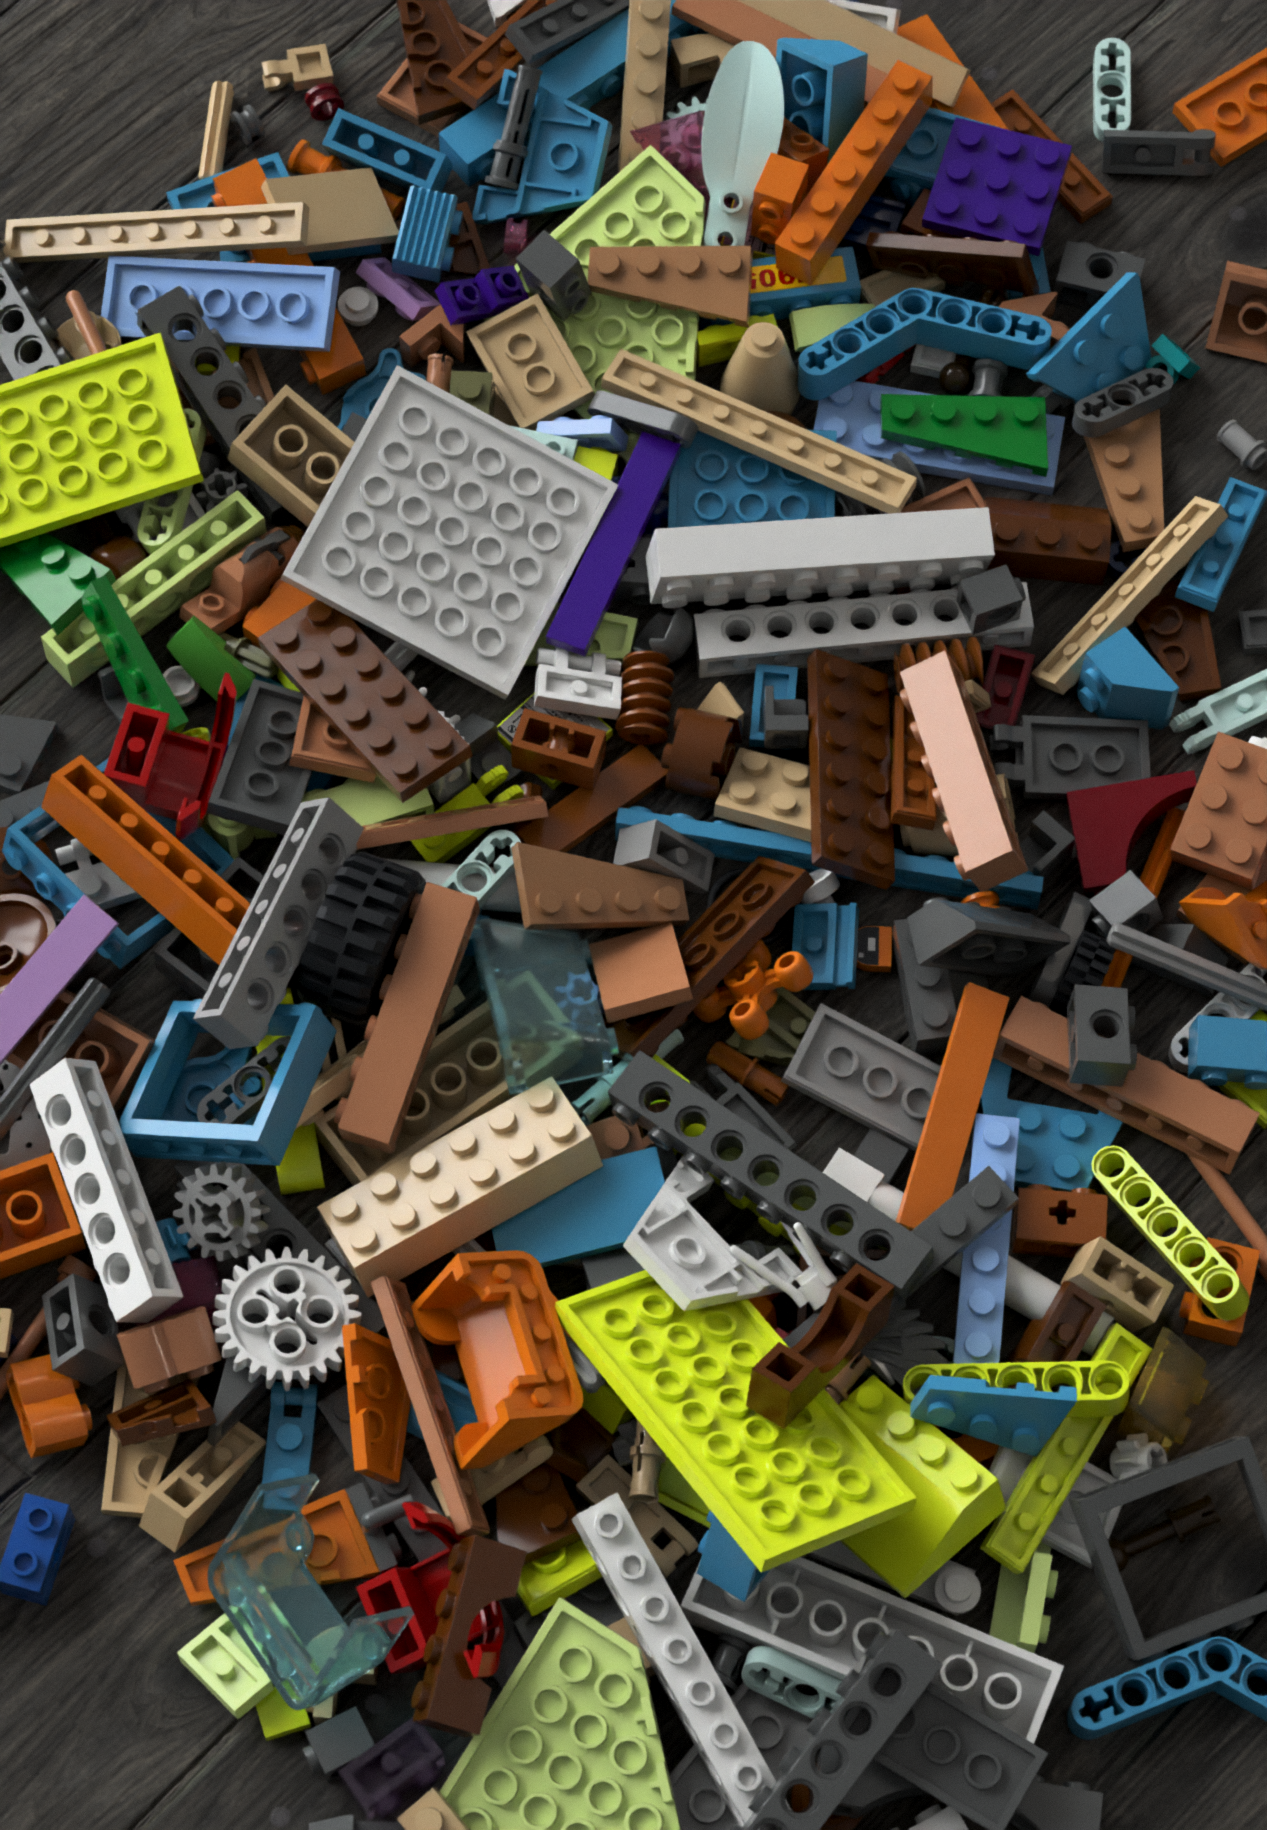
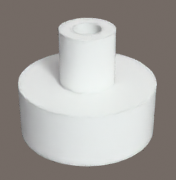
[801,868,840,904]

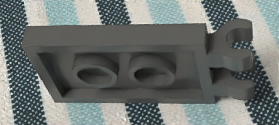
[989,715,1151,801]

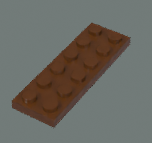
[258,599,473,803]
[807,649,895,890]
[586,856,815,1062]

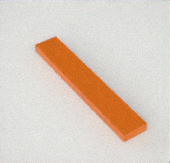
[896,982,1010,1231]

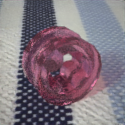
[504,218,529,255]

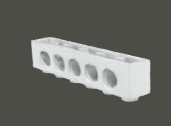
[30,1058,183,1323]

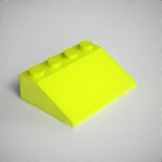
[839,1375,1006,1598]

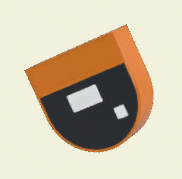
[856,926,892,972]

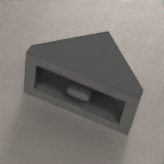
[1131,924,1228,997]

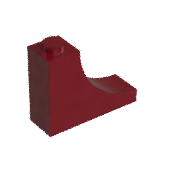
[1067,770,1197,899]

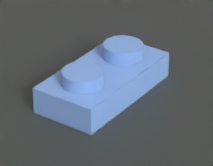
[536,415,629,452]

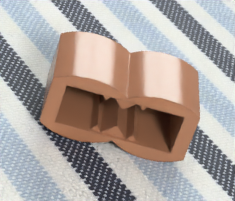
[116,1306,222,1394]

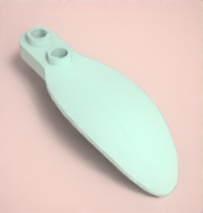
[701,41,784,246]

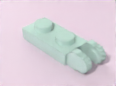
[1169,669,1267,754]

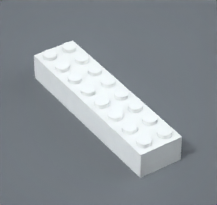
[645,507,995,609]
[680,1557,1064,1744]

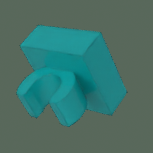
[1145,334,1201,384]

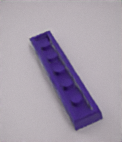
[546,431,681,657]

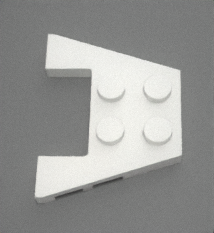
[623,1155,802,1311]

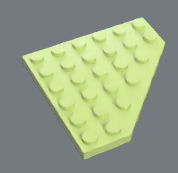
[483,145,706,465]
[440,1597,681,1830]

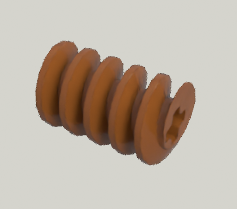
[893,637,984,696]
[615,651,674,745]

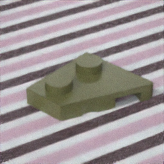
[725,987,815,1067]

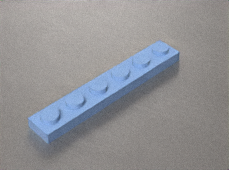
[952,1113,1020,1364]

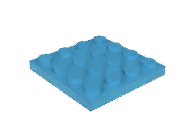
[668,430,837,528]

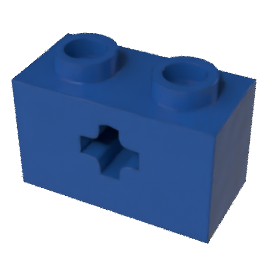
[0,1493,75,1606]

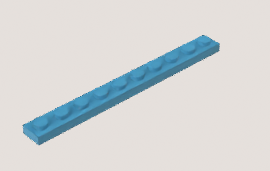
[615,806,1044,910]

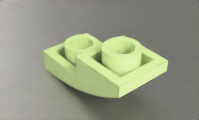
[789,304,875,352]

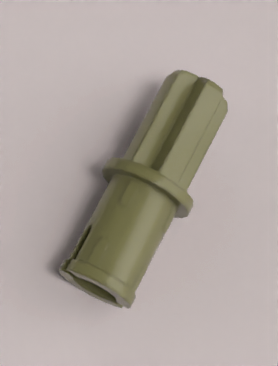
[219,632,279,679]

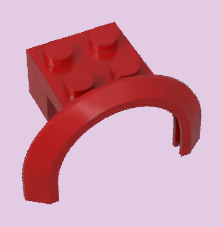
[104,672,237,841]
[356,1502,504,1679]

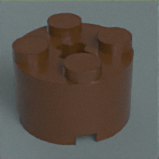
[661,707,743,801]

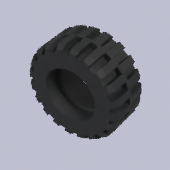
[297,852,426,1028]

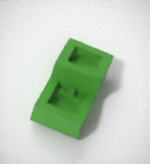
[166,616,256,701]

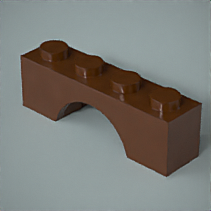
[746,1263,895,1429]
[411,1535,527,1738]

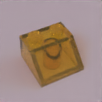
[1117,1327,1209,1455]

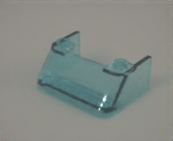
[207,1473,414,1710]

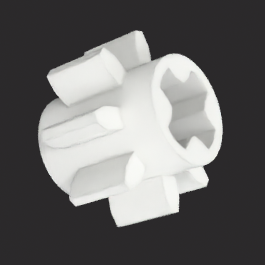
[1110,1433,1167,1481]

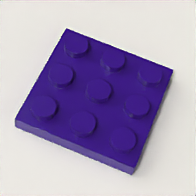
[922,117,1072,256]

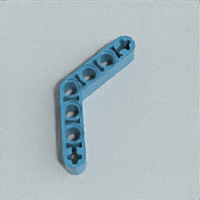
[797,288,1052,400]
[1067,1636,1267,1740]

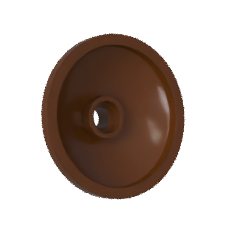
[0,893,58,994]

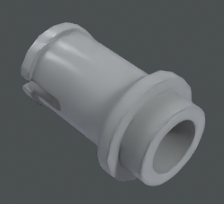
[1216,419,1267,470]

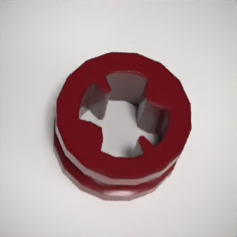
[304,83,344,121]

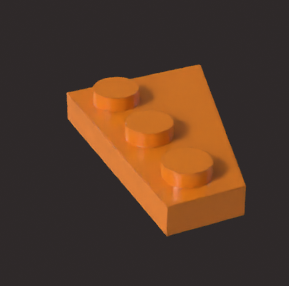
[342,1323,411,1485]

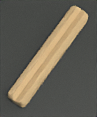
[198,81,234,180]

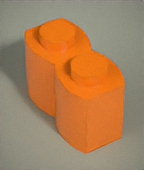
[6,1354,93,1458]

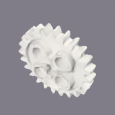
[213,1247,361,1391]

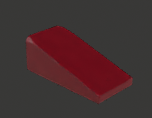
[975,644,1035,731]

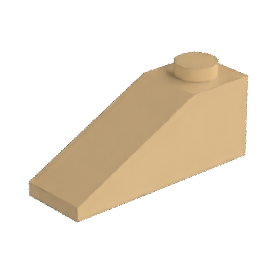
[139,1421,267,1552]

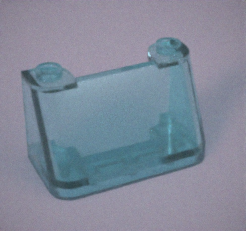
[471,918,619,1095]

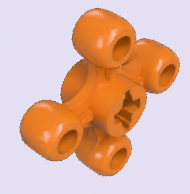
[693,939,814,1040]

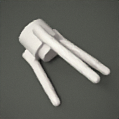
[730,1221,838,1310]

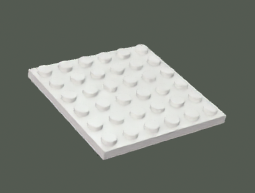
[280,365,618,700]

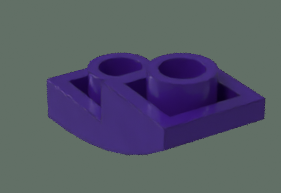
[435,266,529,325]

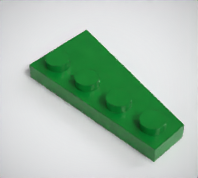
[880,394,1048,477]
[0,533,116,636]
[81,575,189,733]

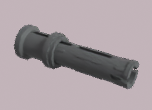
[484,65,543,190]

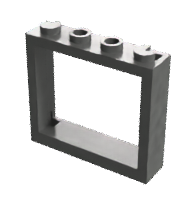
[1069,1436,1267,1665]

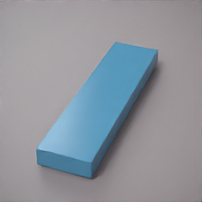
[1175,477,1267,612]

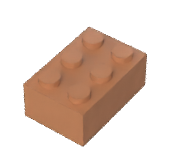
[1170,731,1267,890]

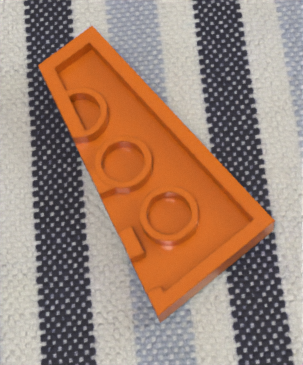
[173,1488,380,1606]

